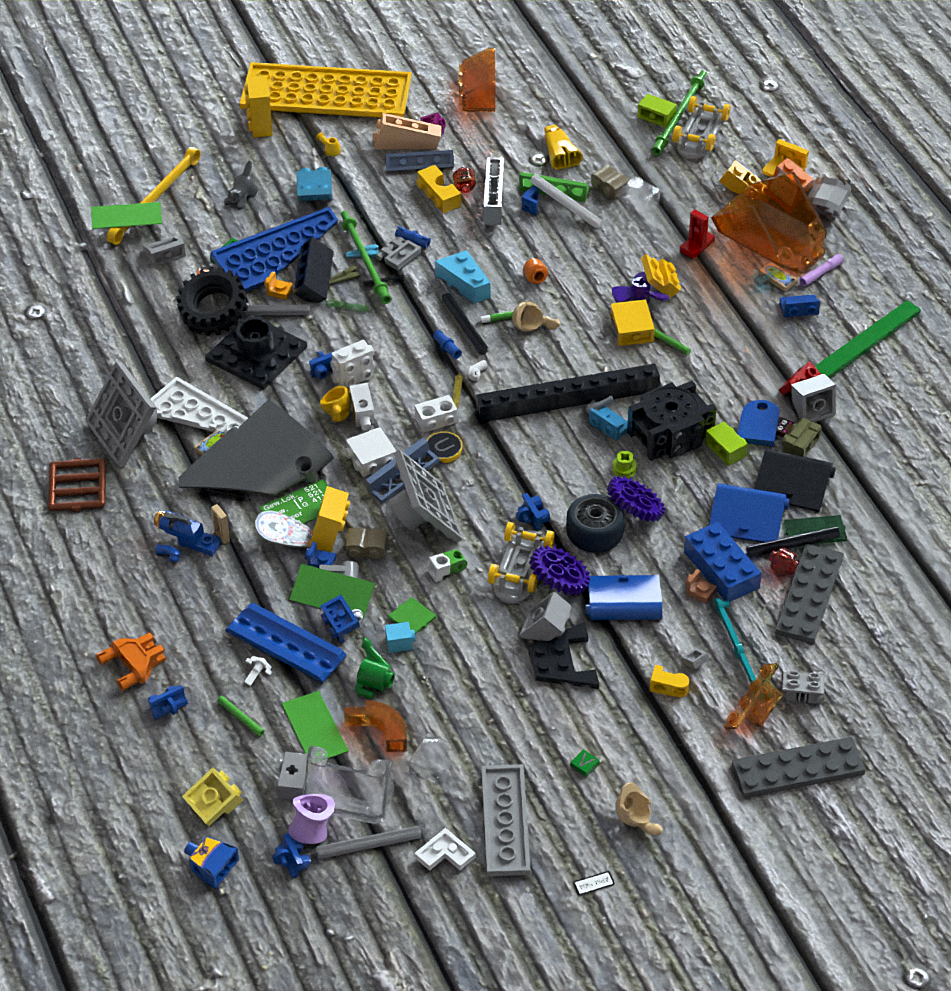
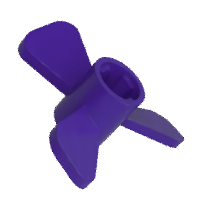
[612,271,669,303]

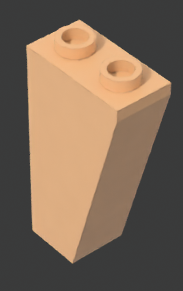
[372,113,441,150]

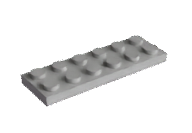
[482,764,530,877]

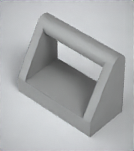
[143,236,186,267]

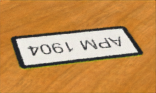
[573,871,615,895]

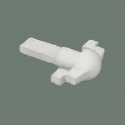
[244,656,272,686]

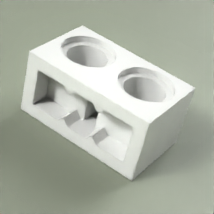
[414,395,458,433]

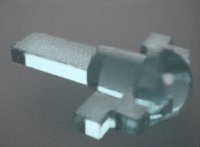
[752,266,780,290]

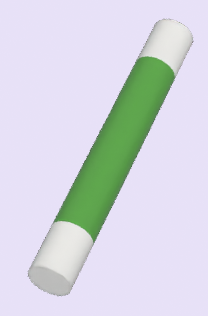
[480,311,513,323]

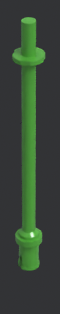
[651,70,707,156]
[341,211,392,304]

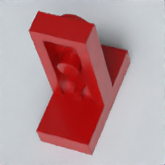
[680,209,715,259]

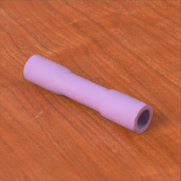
[799,254,844,287]

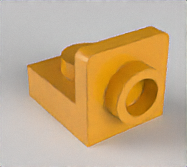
[264,272,293,300]

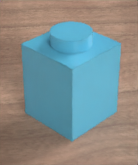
[385,622,415,653]

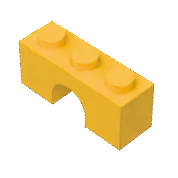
[416,165,461,214]

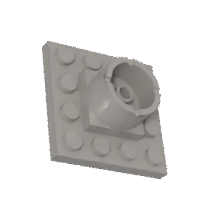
[85,361,157,467]
[390,449,463,543]

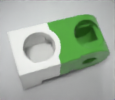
[427,550,468,582]

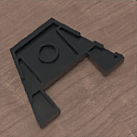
[529,623,599,689]

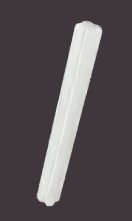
[530,174,602,228]

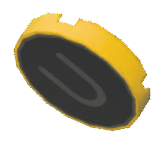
[427,432,462,463]

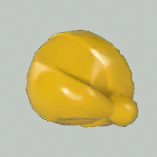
[320,386,351,422]

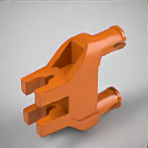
[95,632,166,691]

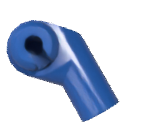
[156,544,181,562]

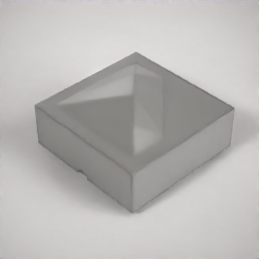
[681,648,710,670]

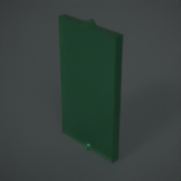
[784,515,847,544]

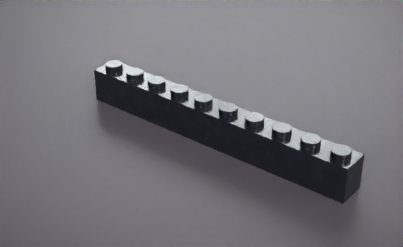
[476,363,660,423]

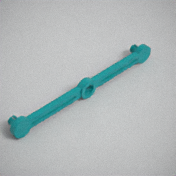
[714,598,772,705]

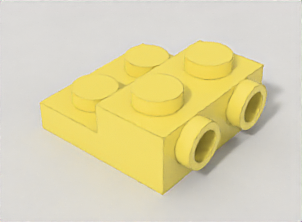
[182,768,243,826]

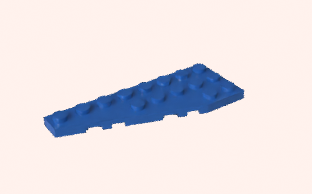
[210,207,338,292]

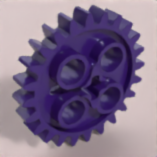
[606,476,666,523]
[529,545,591,596]

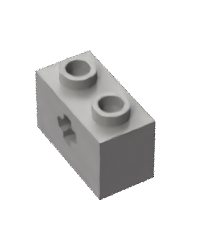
[275,752,312,800]

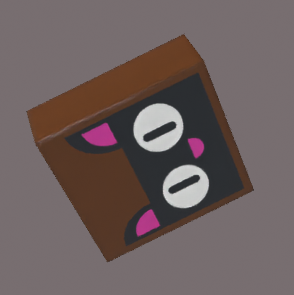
[776,417,795,438]

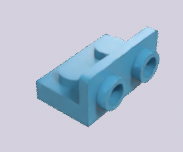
[589,406,628,441]

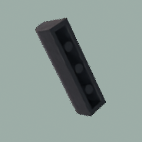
[293,237,334,303]

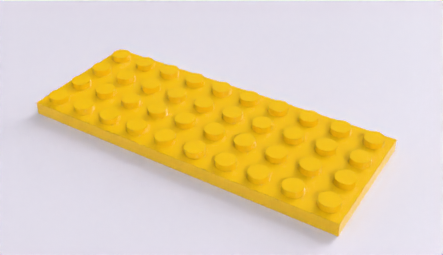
[240,62,412,118]

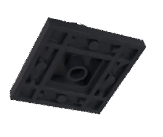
[205,314,307,390]

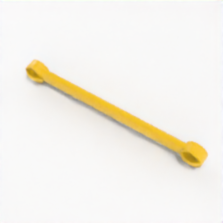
[107,147,201,245]

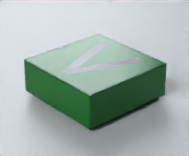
[570,749,600,777]

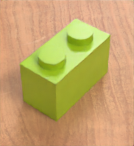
[637,93,677,128]
[705,422,747,466]

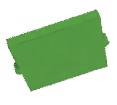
[388,597,436,635]

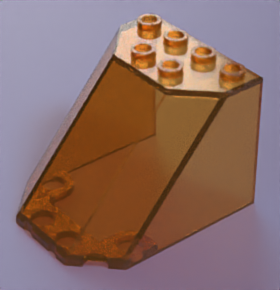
[711,172,827,274]

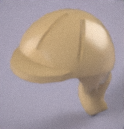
[512,301,561,332]
[615,782,663,836]

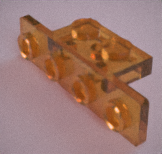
[724,663,783,730]

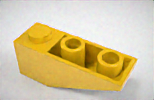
[719,160,771,203]

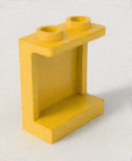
[610,300,655,346]

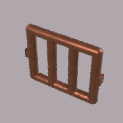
[48,457,106,512]

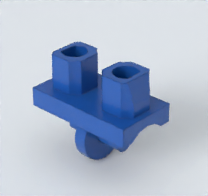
[309,350,337,380]
[516,493,550,531]
[148,685,188,720]
[272,833,311,878]

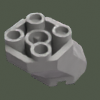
[804,177,851,220]

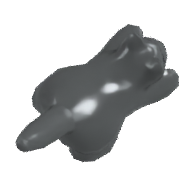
[224,160,258,210]

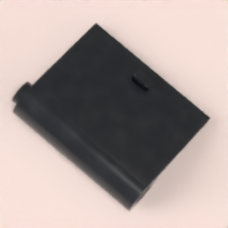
[754,448,836,512]

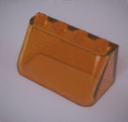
[459,47,495,112]

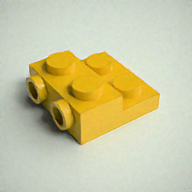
[641,254,681,299]

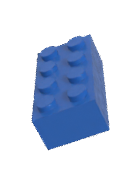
[684,522,762,602]

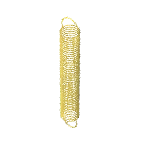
[452,372,463,410]

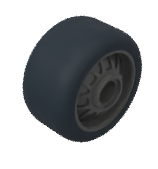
[566,494,625,553]

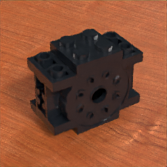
[627,380,717,461]

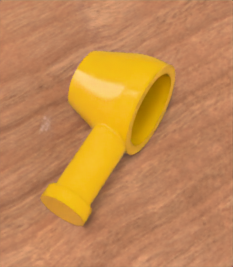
[316,132,341,156]

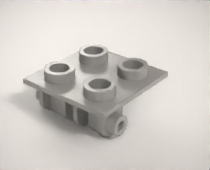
[782,670,824,704]

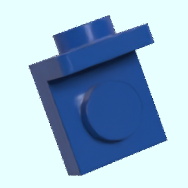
[305,542,336,568]

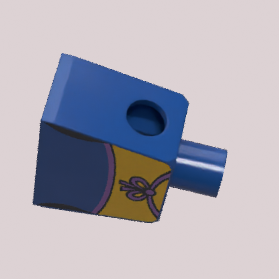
[184,837,239,889]

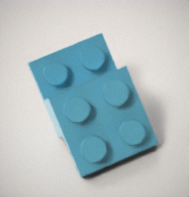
[296,167,333,201]

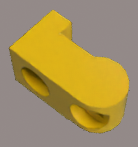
[649,665,689,697]

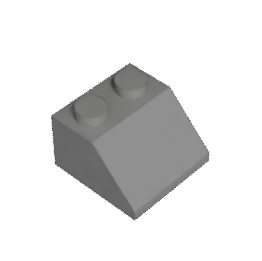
[792,374,836,423]
[519,592,572,641]

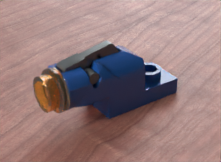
[154,510,222,557]

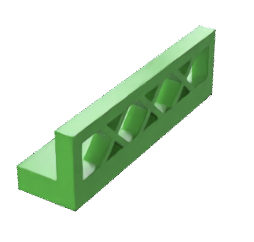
[519,172,590,202]

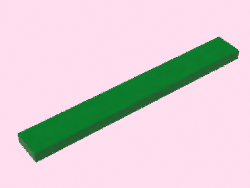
[815,300,921,379]

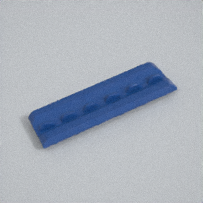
[225,603,346,683]

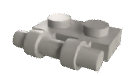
[376,237,421,271]

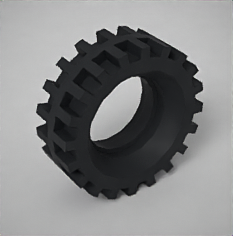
[176,267,248,336]

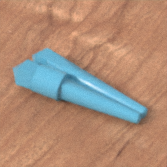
[345,244,379,258]

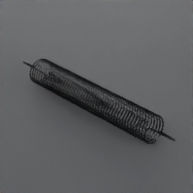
[358,274,408,288]
[196,488,250,501]

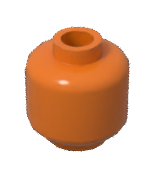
[523,258,548,284]

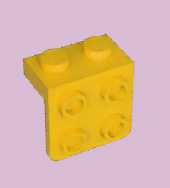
[762,139,809,177]

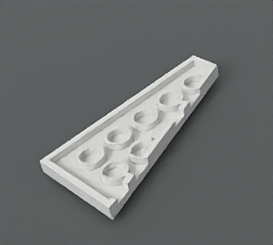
[151,377,248,433]

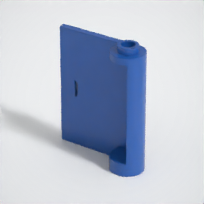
[709,483,790,543]
[586,575,662,620]

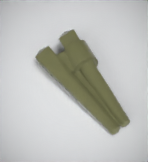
[329,266,360,285]

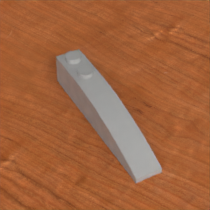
[484,158,504,226]

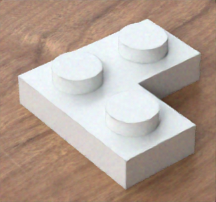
[414,828,476,871]

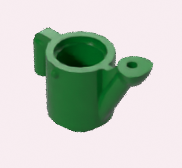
[355,637,395,699]

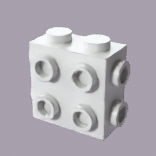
[330,340,375,388]
[345,427,396,477]

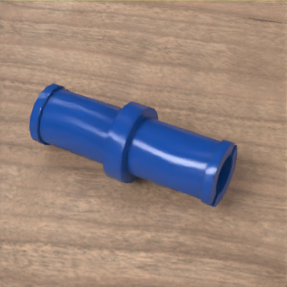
[395,226,431,249]
[433,330,462,359]

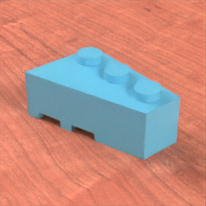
[435,250,491,303]

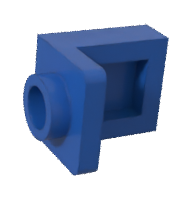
[521,186,539,215]

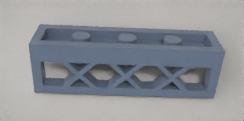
[385,150,454,171]
[366,438,440,504]

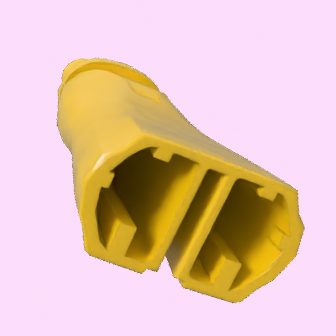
[544,125,583,170]

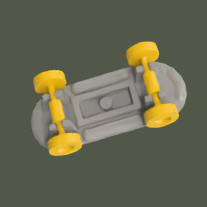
[672,96,731,160]
[487,522,554,604]

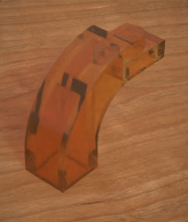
[344,700,407,752]

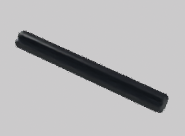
[442,292,488,354]
[746,526,840,557]

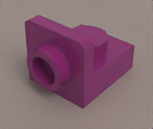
[420,112,446,135]

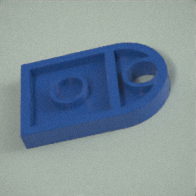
[737,400,780,447]

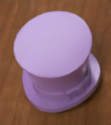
[288,794,335,844]

